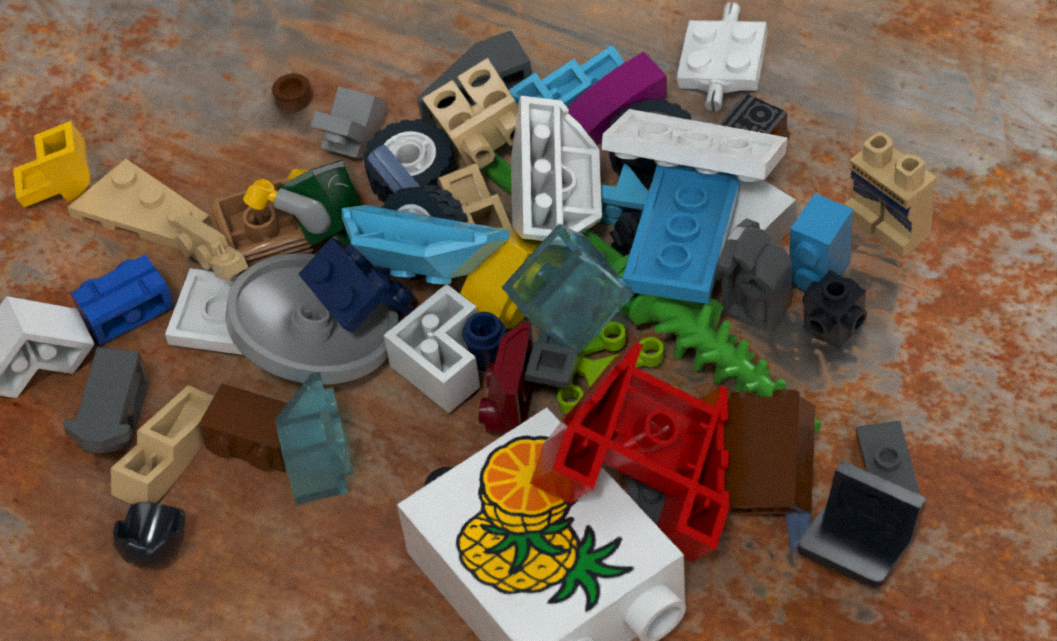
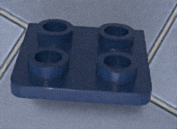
[298,237,416,333]

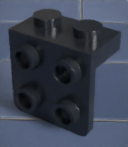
[797,461,927,588]

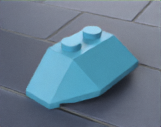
[342,205,510,284]

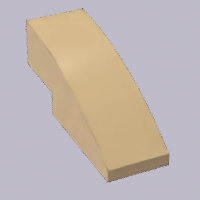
[111,385,214,504]

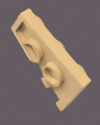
[67,159,212,250]

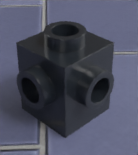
[802,270,867,350]

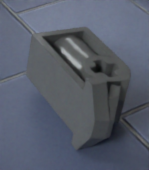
[717,218,792,334]
[63,347,149,453]

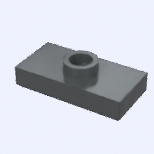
[856,420,920,495]

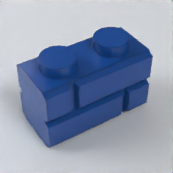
[71,254,174,347]

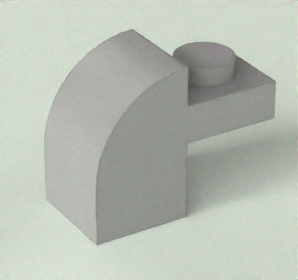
[311,86,388,158]

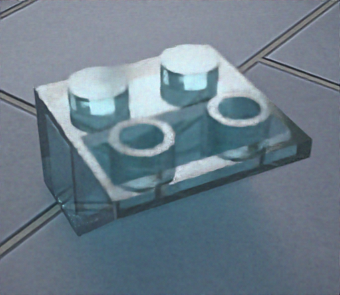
[502,223,635,355]
[275,372,353,505]

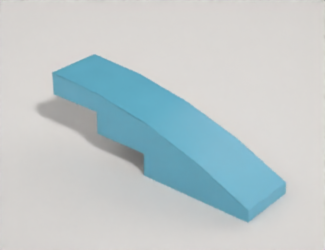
[509,45,625,107]

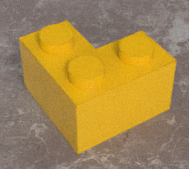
[460,229,563,329]

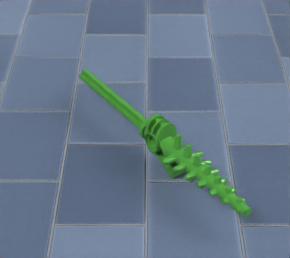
[479,152,821,435]

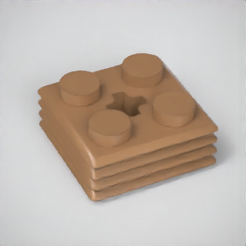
[210,178,313,275]

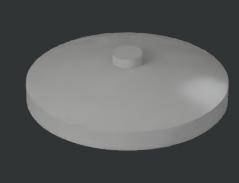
[225,254,398,384]

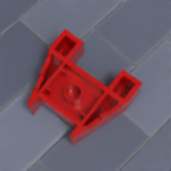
[530,342,729,562]

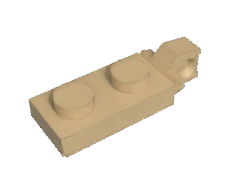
[173,213,249,281]

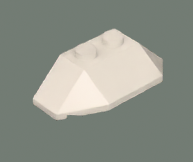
[511,96,602,243]

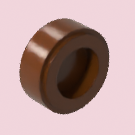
[272,73,313,112]

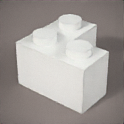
[384,284,480,413]
[0,296,95,398]

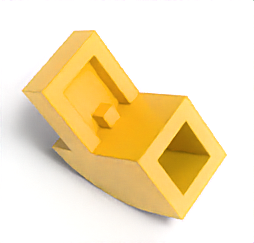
[13,121,90,208]

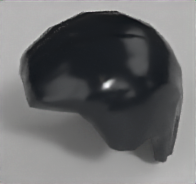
[113,502,185,569]

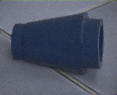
[462,312,506,372]

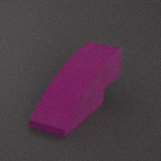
[567,52,667,145]

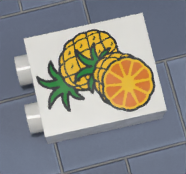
[397,408,686,641]

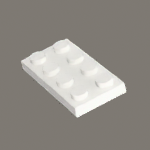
[602,109,788,182]

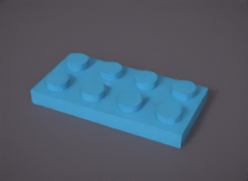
[622,164,741,304]

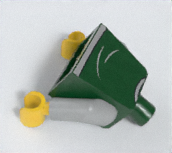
[243,160,361,245]

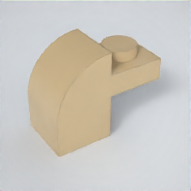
[437,163,513,229]

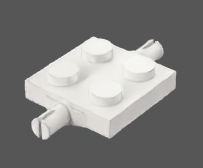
[677,3,768,112]

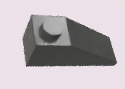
[417,30,532,124]

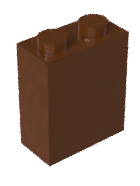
[724,389,815,515]

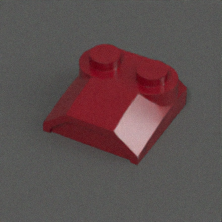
[478,322,535,437]

